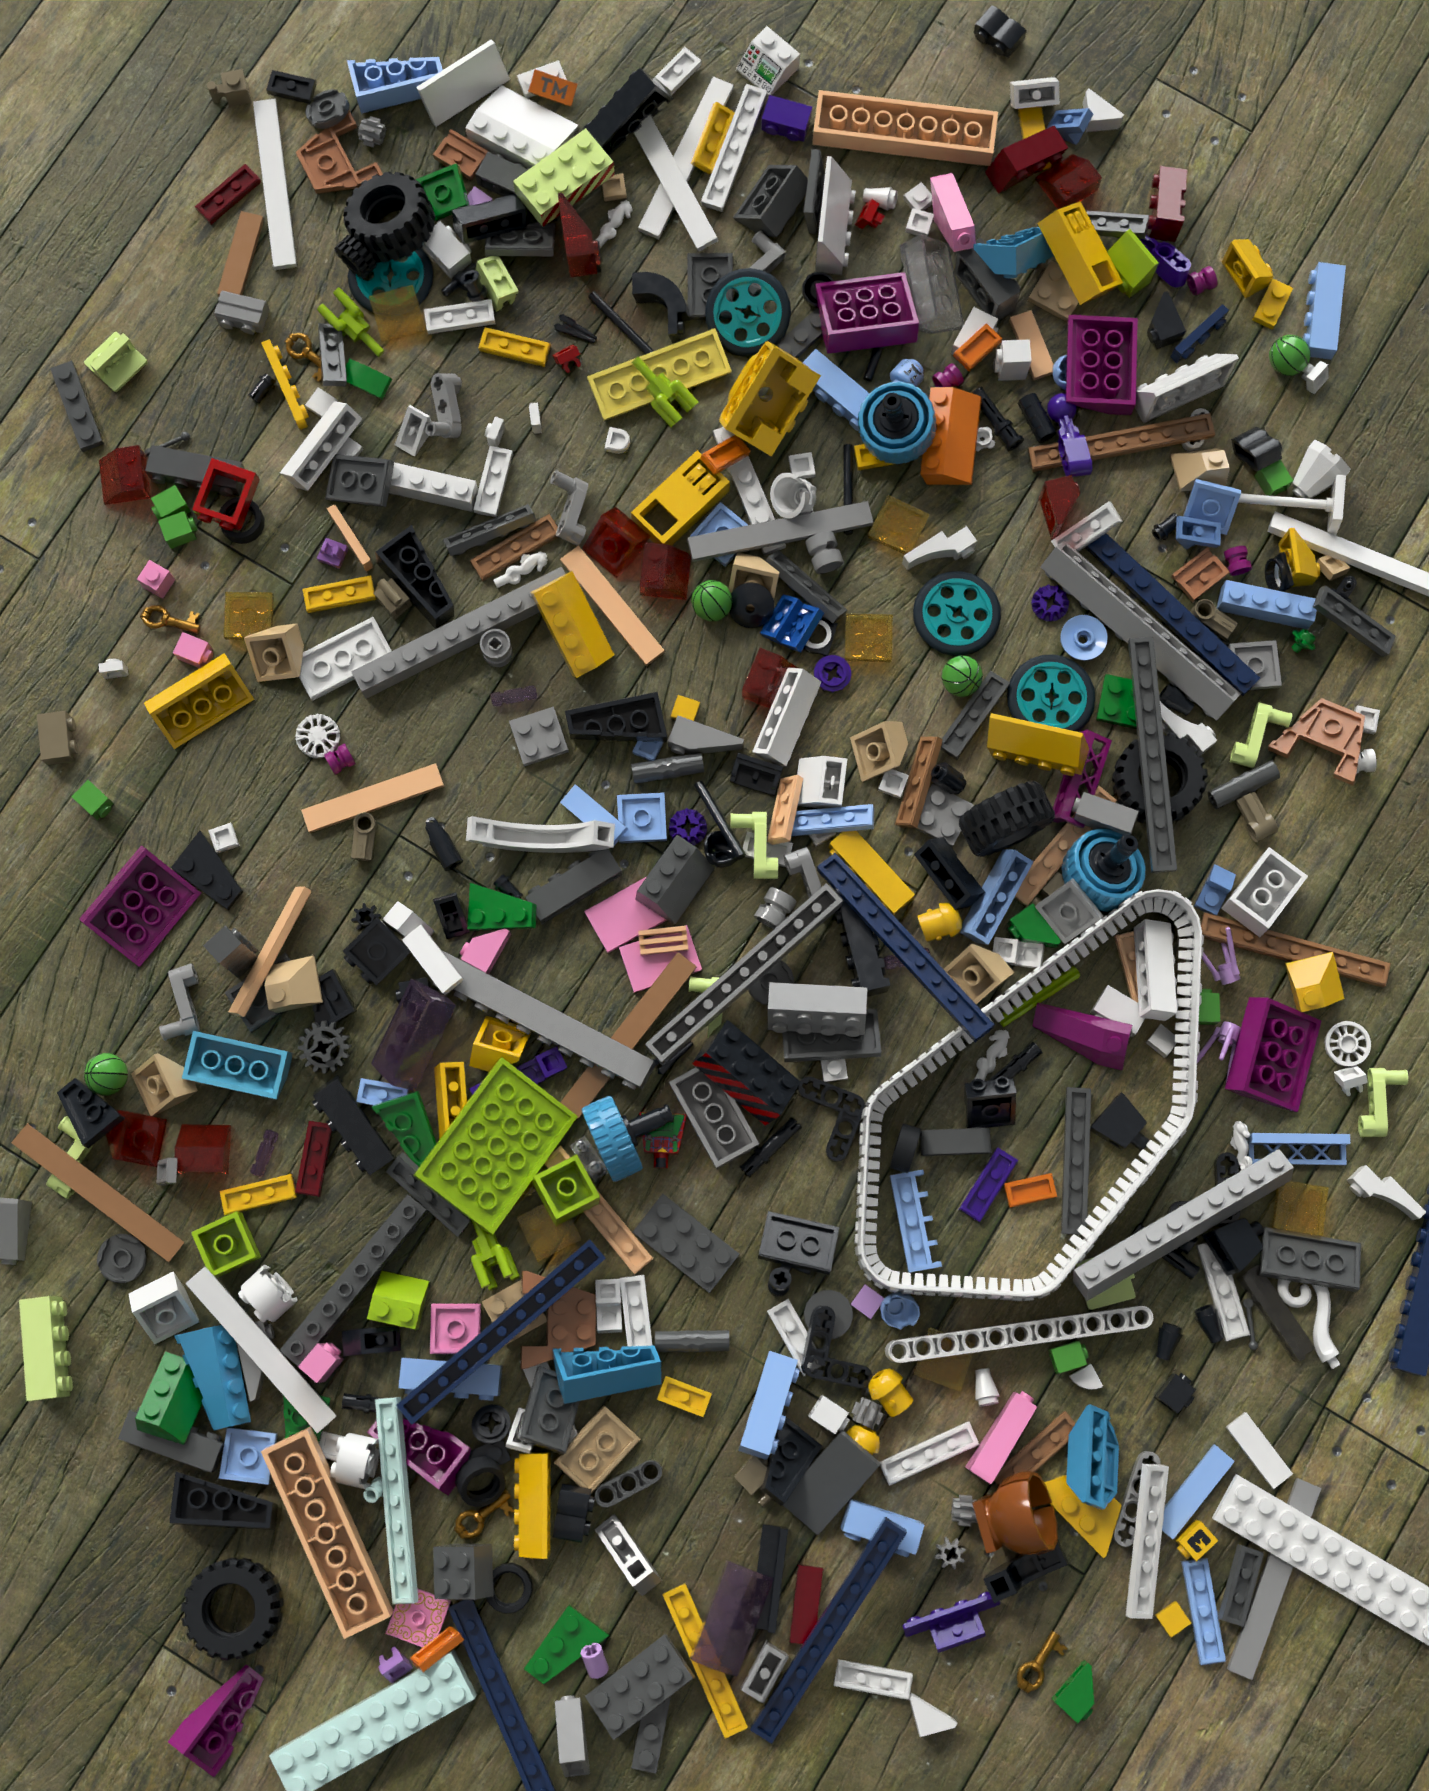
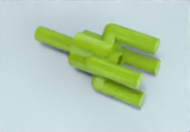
[317,287,385,357]
[632,356,698,427]
[471,1221,520,1291]

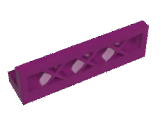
[1053,730,1112,828]

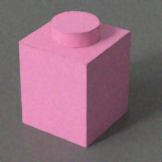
[137,560,175,599]
[173,632,213,668]

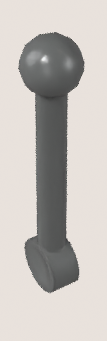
[144,432,190,457]
[1243,1298,1258,1350]

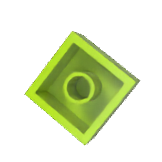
[533,1154,600,1226]
[191,1211,261,1278]

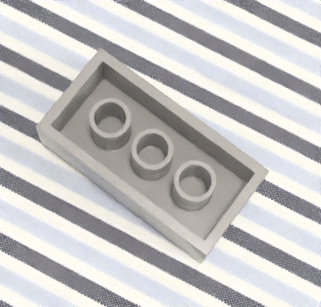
[768,982,867,1037]
[669,1067,759,1170]

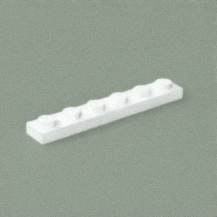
[701,84,767,212]
[713,427,786,556]
[1126,1463,1169,1619]

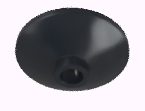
[729,582,775,628]

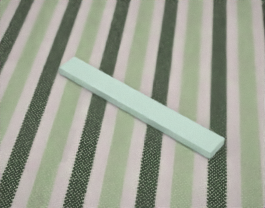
[375,1397,419,1604]

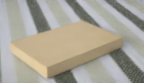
[553,1405,641,1494]

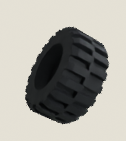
[343,172,435,262]
[1112,732,1208,823]
[959,781,1055,857]
[181,1557,284,1661]

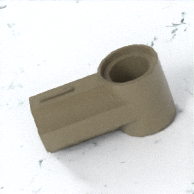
[1190,599,1238,641]
[1236,792,1278,842]
[351,812,377,861]

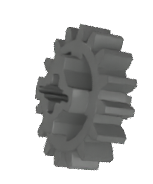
[298,1020,352,1074]

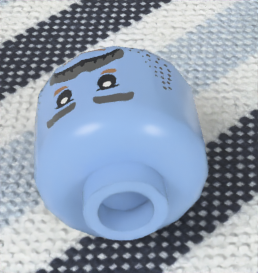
[890,359,924,387]

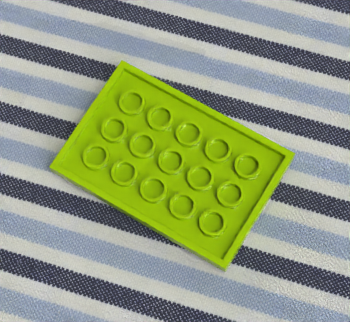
[413,1057,578,1235]

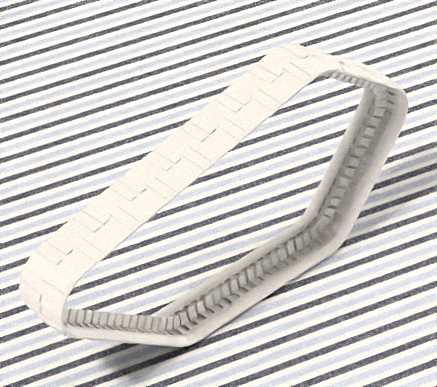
[854,889,1204,1301]

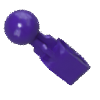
[1119,235,1191,287]
[1047,393,1092,478]

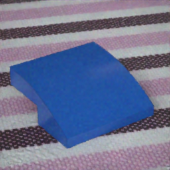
[760,594,824,652]

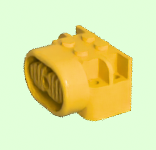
[719,341,821,457]

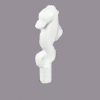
[595,200,633,248]
[493,552,547,588]
[975,1030,1010,1081]
[1230,1121,1253,1171]

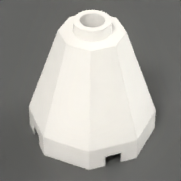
[1292,440,1351,499]

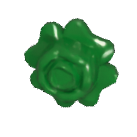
[1291,629,1316,653]

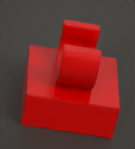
[854,199,885,229]
[552,345,581,373]

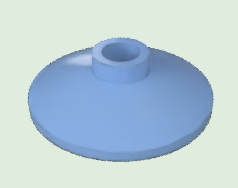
[1060,615,1107,661]

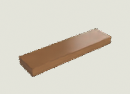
[217,211,264,296]
[470,514,558,582]
[895,737,943,828]
[994,1411,1076,1486]

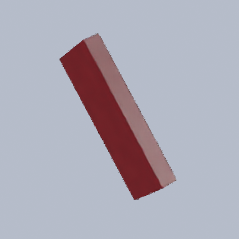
[195,164,261,225]
[295,1121,333,1197]
[789,1564,823,1644]

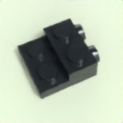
[343,917,411,985]
[964,1076,1017,1128]

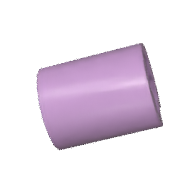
[581,1643,609,1679]

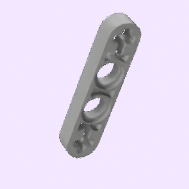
[1112,1451,1161,1547]

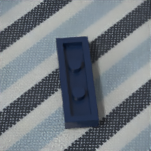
[1170,304,1229,364]

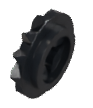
[472,1404,512,1445]

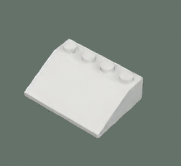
[465,85,579,170]
[815,156,855,275]
[1135,354,1239,424]

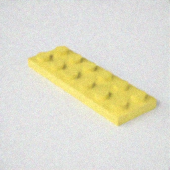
[587,328,732,421]

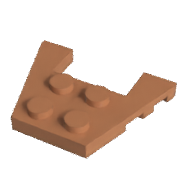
[296,111,383,194]
[1268,698,1365,786]
[520,1271,596,1369]

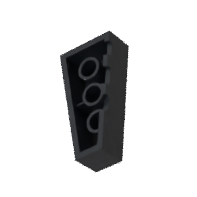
[583,67,674,156]
[375,525,454,629]
[565,692,667,743]
[834,901,891,997]
[312,1075,394,1175]
[169,1471,278,1530]

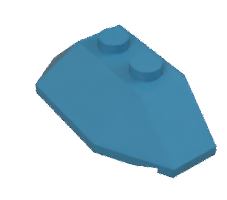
[1066,1404,1119,1510]

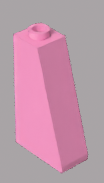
[930,173,976,252]
[965,1391,1037,1484]

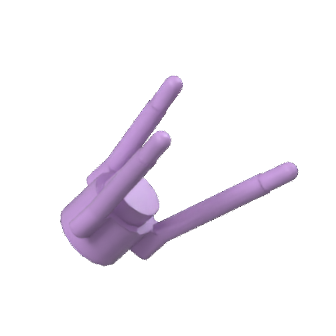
[1202,927,1240,985]
[1197,1021,1241,1082]

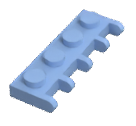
[890,1170,942,1273]

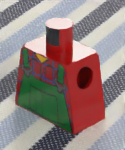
[640,1112,686,1169]

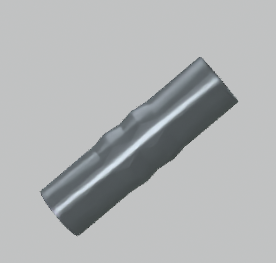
[631,753,704,784]
[1207,760,1280,809]
[655,1330,729,1352]

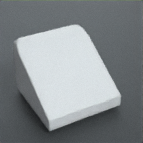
[1145,1024,1177,1058]

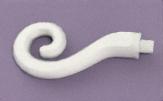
[1277,1279,1340,1369]

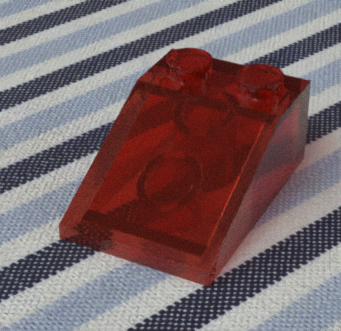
[558,193,601,278]

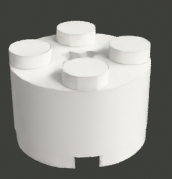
[238,1265,297,1322]
[330,1433,380,1489]

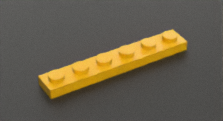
[662,1583,748,1739]

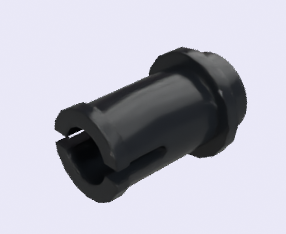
[248,373,276,404]
[1152,513,1178,541]
[493,874,523,899]

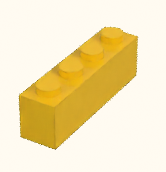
[828,831,915,916]
[434,1062,467,1139]

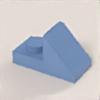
[1046,108,1094,145]
[1176,516,1221,549]
[1194,864,1236,916]

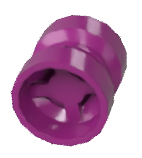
[1187,266,1218,296]
[932,363,964,387]
[1224,545,1252,576]
[324,743,356,775]

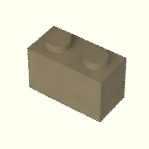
[37,711,78,766]

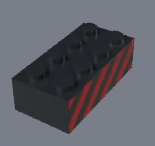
[692,1020,801,1126]

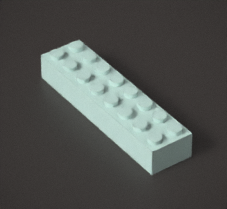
[269,1649,477,1791]

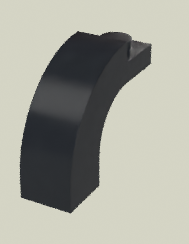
[632,272,690,344]
[983,1540,1069,1603]

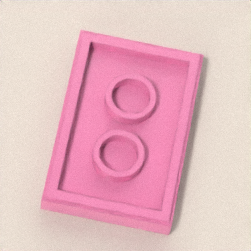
[584,877,667,953]
[619,925,702,993]

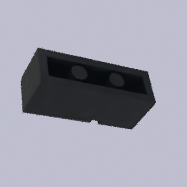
[452,194,527,244]
[914,837,985,910]

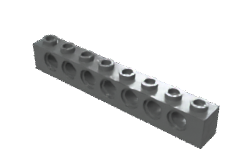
[279,1194,430,1366]

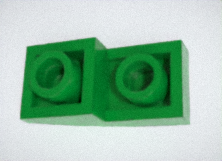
[345,358,392,399]

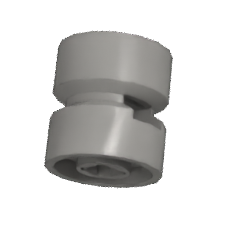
[805,531,844,574]
[480,629,513,667]
[754,887,797,929]

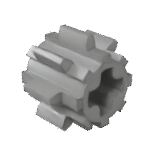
[358,116,386,147]
[851,1397,883,1429]
[951,1495,977,1527]
[934,1537,966,1569]

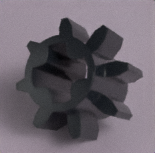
[351,903,382,932]

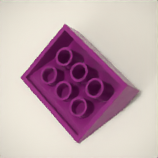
[815,272,919,354]
[1066,315,1138,415]
[79,845,201,967]
[1225,997,1321,1112]

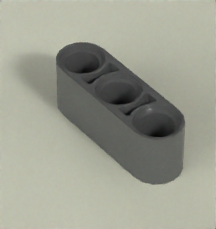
[920,1128,992,1156]
[595,1459,662,1507]

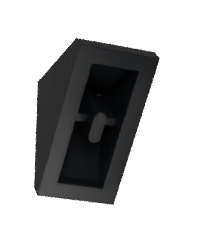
[433,892,469,939]

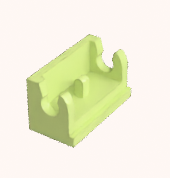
[476,256,519,311]

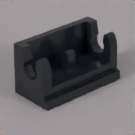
[730,753,783,796]

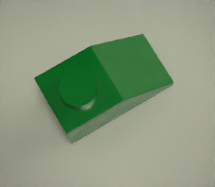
[1007,903,1062,948]
[1051,1660,1094,1723]

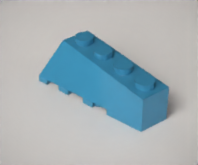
[974,227,1054,278]
[175,1325,251,1430]
[552,1346,661,1404]

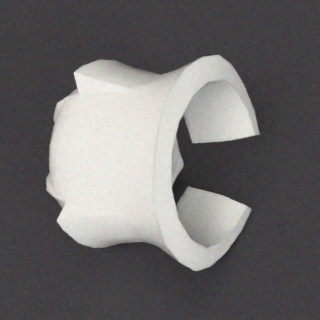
[770,473,817,518]

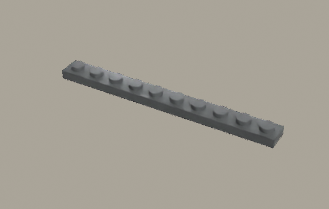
[1128,637,1177,873]

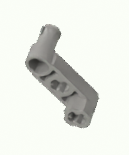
[734,231,787,297]
[425,373,462,438]
[550,470,588,546]
[783,847,844,901]
[159,963,200,1041]

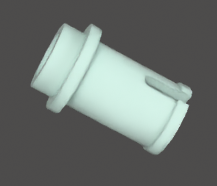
[363,1477,383,1503]

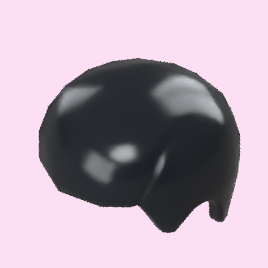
[802,272,834,307]
[704,830,738,868]

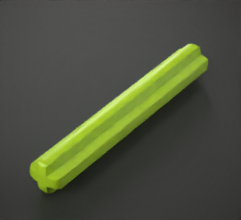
[999,966,1080,1027]

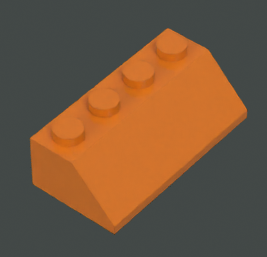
[920,387,982,485]

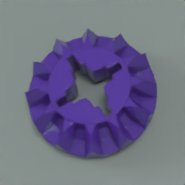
[1031,584,1069,621]
[814,655,851,693]
[669,808,707,845]

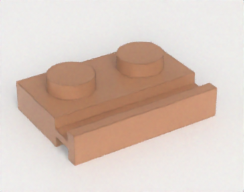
[433,129,488,181]
[1171,547,1229,602]

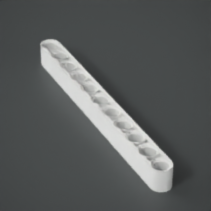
[885,1306,1153,1363]

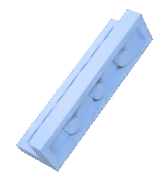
[1247,1133,1350,1165]

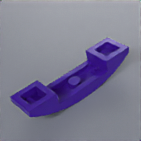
[469,1046,567,1095]

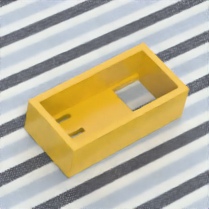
[1037,201,1123,305]
[631,450,730,553]

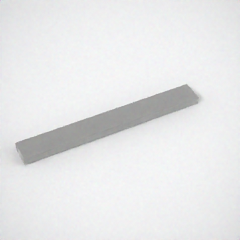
[687,501,874,562]
[1227,1478,1321,1680]

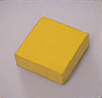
[670,695,700,721]
[1155,1601,1191,1638]

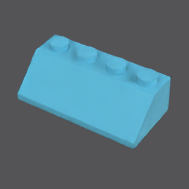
[182,1031,293,1099]

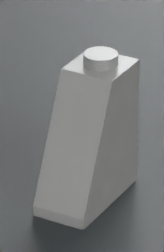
[1072,792,1139,835]
[0,1198,32,1265]
[555,1696,590,1777]

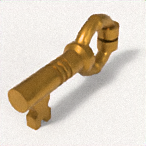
[285,333,322,383]
[140,605,201,634]
[454,1489,514,1539]
[1017,1631,1067,1693]

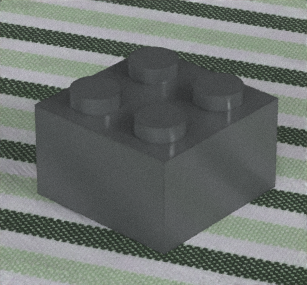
[433,1544,494,1600]

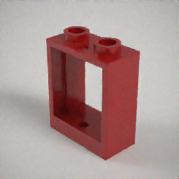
[192,458,260,531]

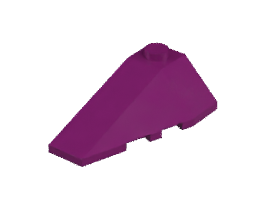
[1032,1003,1133,1070]
[367,1419,471,1496]
[168,1664,264,1777]

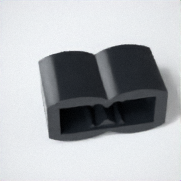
[974,5,1026,58]
[1231,427,1283,471]
[552,1484,595,1543]

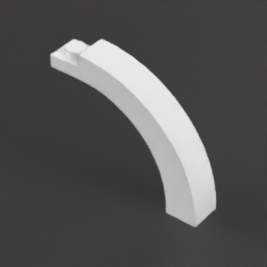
[466,816,615,853]

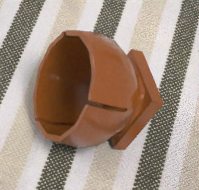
[972,1471,1058,1555]

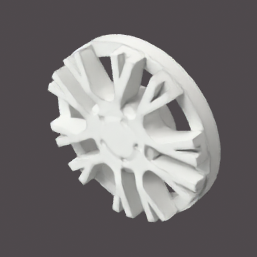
[295,714,340,758]
[1324,1021,1371,1067]

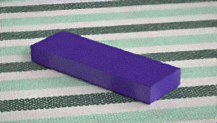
[959,1147,1018,1222]

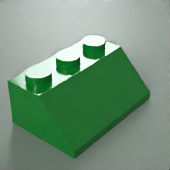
[135,1352,203,1445]

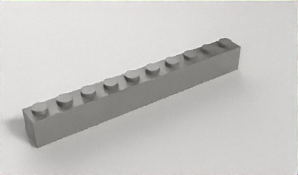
[1040,541,1241,721]
[351,567,565,699]
[645,883,843,1066]
[429,951,656,1090]
[1073,1149,1294,1301]

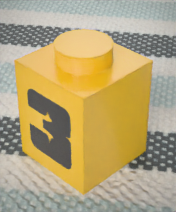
[1175,1520,1218,1561]

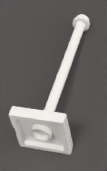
[1238,475,1346,535]

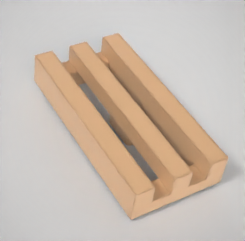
[638,926,688,956]

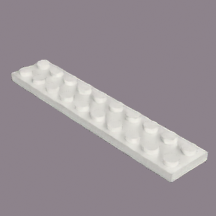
[1212,1474,1429,1645]

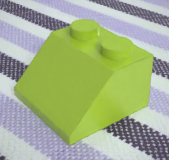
[1107,229,1159,298]
[367,1271,430,1330]

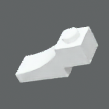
[902,526,977,570]
[1160,702,1217,757]
[1347,1165,1426,1220]

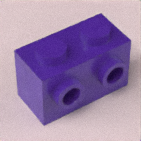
[761,95,812,142]

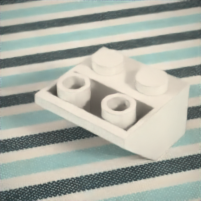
[797,756,847,809]

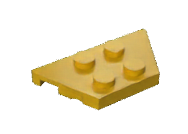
[1044,1475,1122,1558]

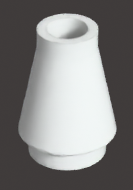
[863,187,898,210]
[975,1368,1000,1407]

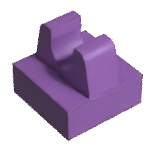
[317,538,349,569]
[378,1647,413,1683]

